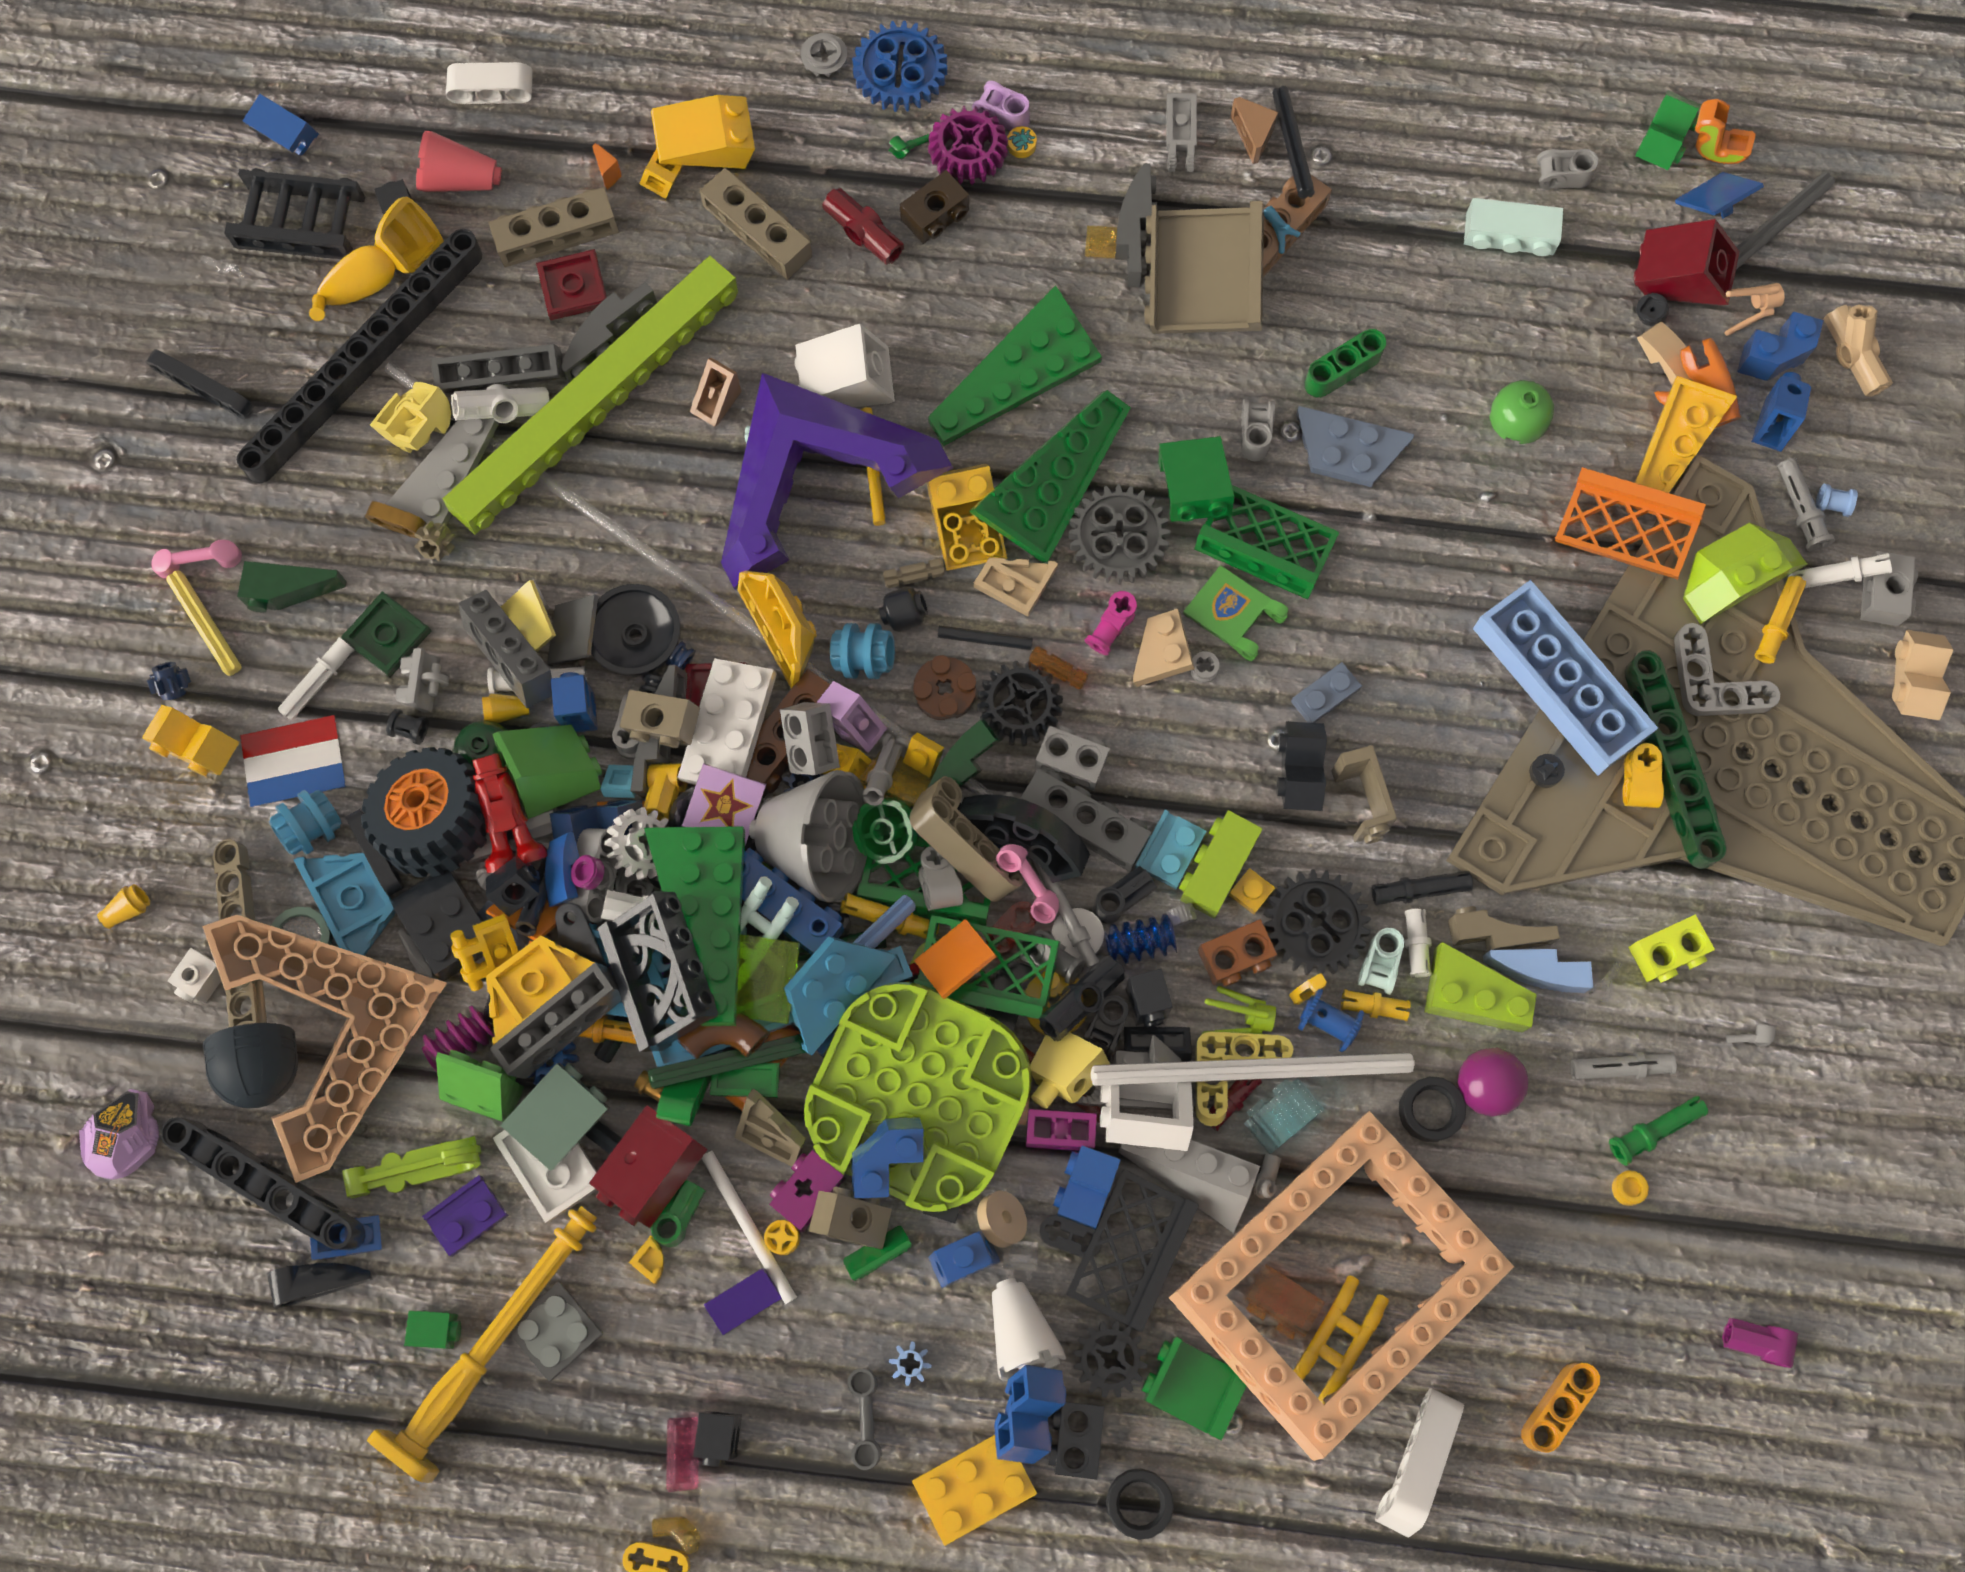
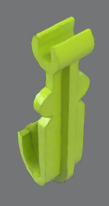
[342,1136,482,1199]

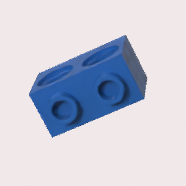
[551,672,598,733]

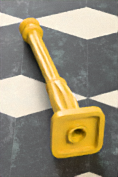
[367,1206,597,1483]

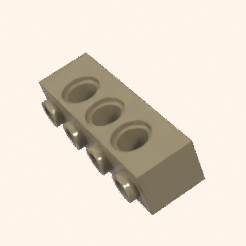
[699,168,812,280]
[488,187,619,268]

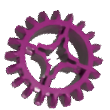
[928,106,1008,186]

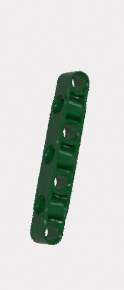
[1624,651,1727,869]

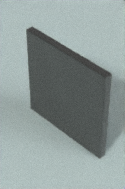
[547,594,598,666]

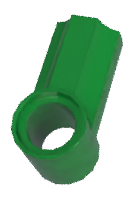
[651,1179,706,1248]

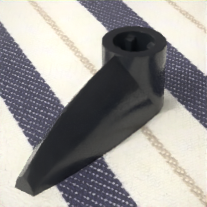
[267,1263,373,1308]

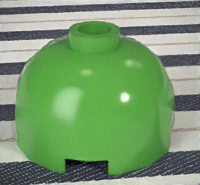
[1489,380,1554,444]

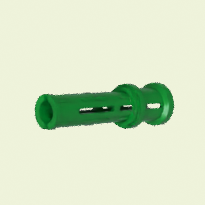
[1609,1095,1709,1166]

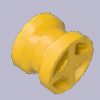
[764,1220,800,1255]

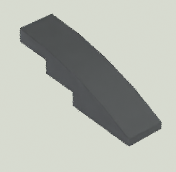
[631,665,688,798]

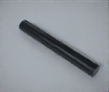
[938,625,1033,650]

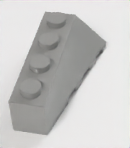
[1118,1139,1260,1233]

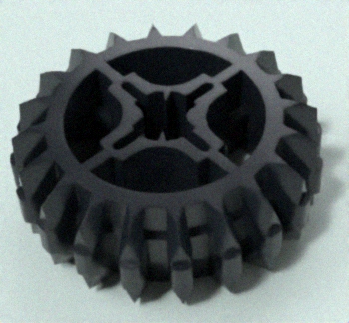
[977,661,1063,746]

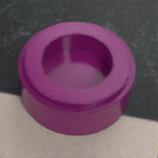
[571,855,604,890]

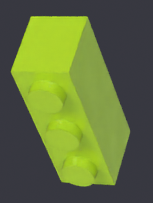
[1179,810,1263,919]

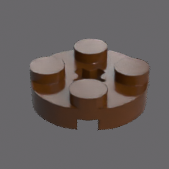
[913,655,976,720]

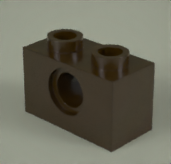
[900,170,969,244]

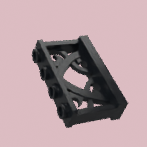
[598,891,718,1052]

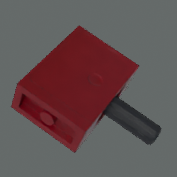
[586,1105,708,1228]

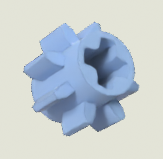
[889,1341,932,1386]

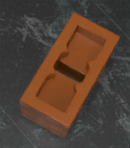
[1197,919,1277,987]

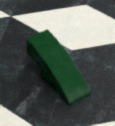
[928,719,1000,788]

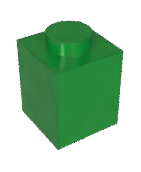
[404,1310,461,1349]

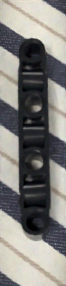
[161,1117,365,1250]

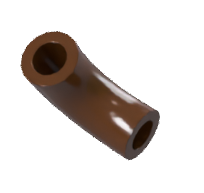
[677,1013,770,1059]

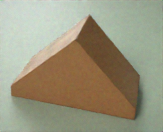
[1231,97,1278,164]
[689,358,742,427]

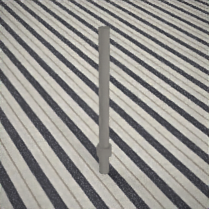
[1004,792,1099,969]

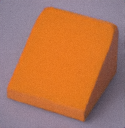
[592,143,622,190]

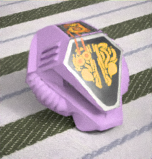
[79,1089,159,1180]

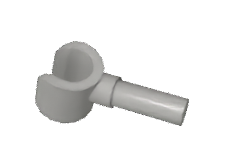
[1726,1025,1776,1047]

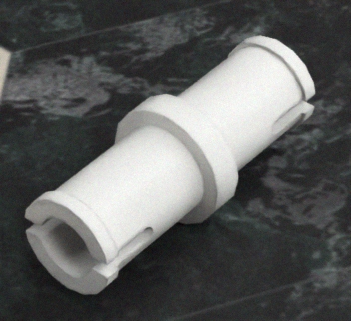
[1405,909,1432,978]

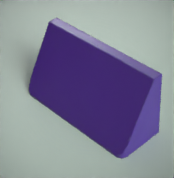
[704,1268,782,1335]

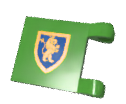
[1183,565,1289,661]

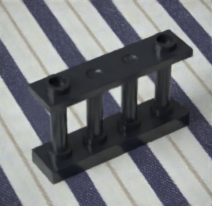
[224,168,365,260]

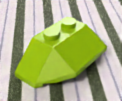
[1683,522,1807,624]

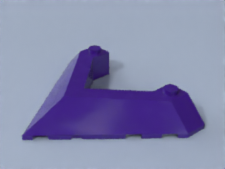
[721,373,953,590]

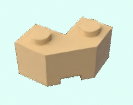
[1892,630,1954,720]

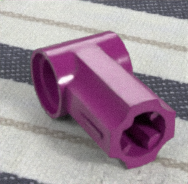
[1722,1318,1799,1368]

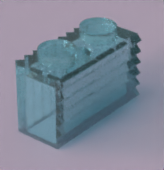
[1244,1078,1324,1154]

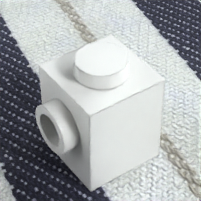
[167,948,221,1003]

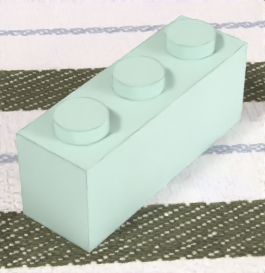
[1464,198,1563,256]

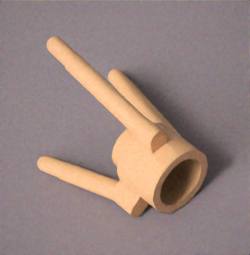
[1724,283,1785,336]

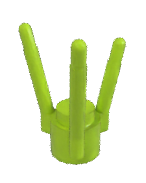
[1202,986,1276,1034]

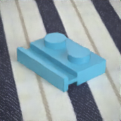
[1135,810,1207,889]

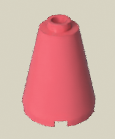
[416,131,502,192]

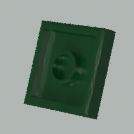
[340,591,432,678]

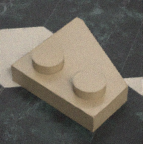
[974,557,1058,617]
[1133,609,1195,687]

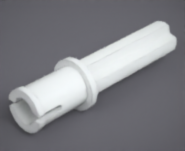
[278,637,355,720]

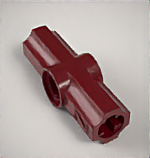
[822,188,904,265]

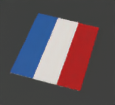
[240,715,346,807]

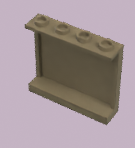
[1144,201,1264,334]

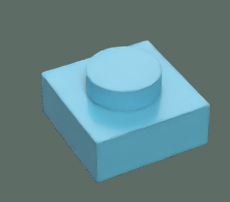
[600,765,636,798]

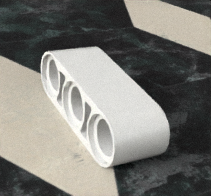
[446,62,533,104]

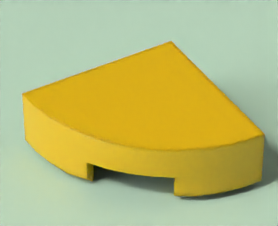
[1289,973,1327,1005]
[628,1235,664,1284]

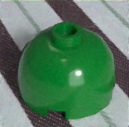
[852,797,919,864]

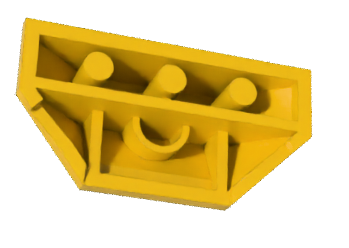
[737,571,817,689]

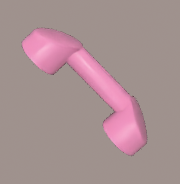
[151,539,242,578]
[996,844,1060,924]

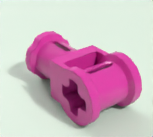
[1085,591,1137,656]

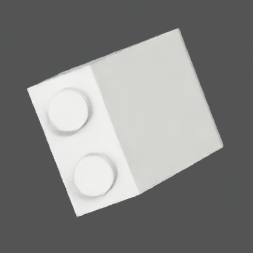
[794,324,895,407]

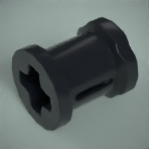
[386,709,429,745]

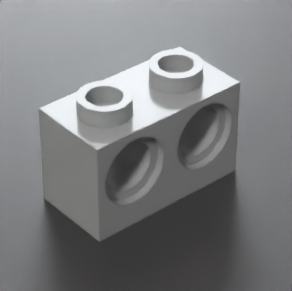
[780,702,840,775]
[1035,726,1110,791]

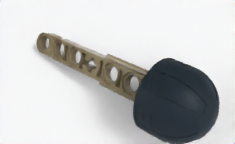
[203,839,298,1109]

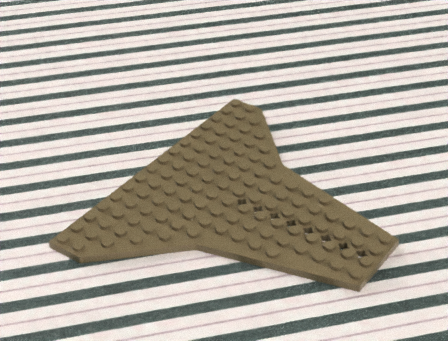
[1446,454,1965,946]

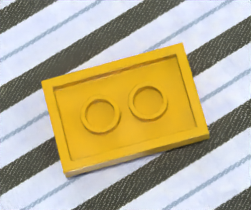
[912,1434,1037,1546]

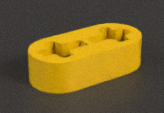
[622,1541,690,1572]

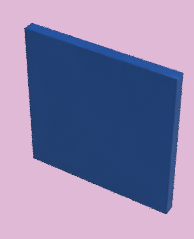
[1675,172,1764,219]

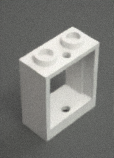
[1100,1082,1193,1151]

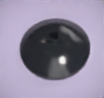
[591,584,681,676]

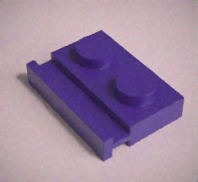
[422,1175,509,1257]

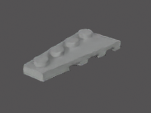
[386,418,499,526]

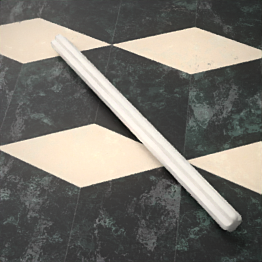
[1091,1053,1415,1086]

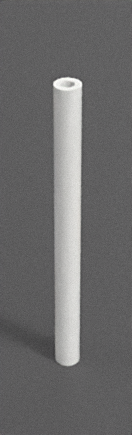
[701,1151,797,1305]

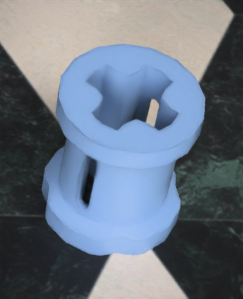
[1815,484,1858,517]

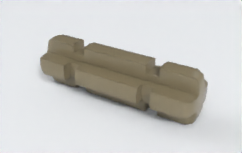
[883,558,945,588]

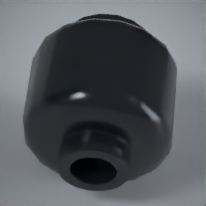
[879,586,928,632]

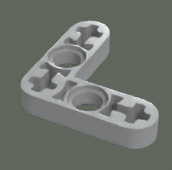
[1674,623,1780,716]

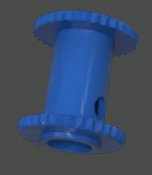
[1298,989,1364,1052]

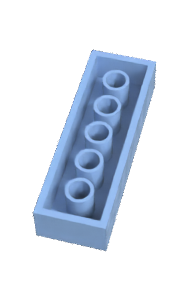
[1473,580,1658,776]

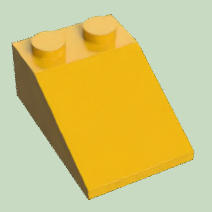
[651,95,755,169]

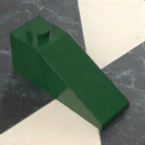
[237,561,347,613]

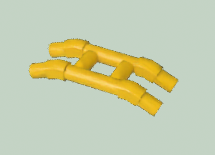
[1293,1275,1389,1404]

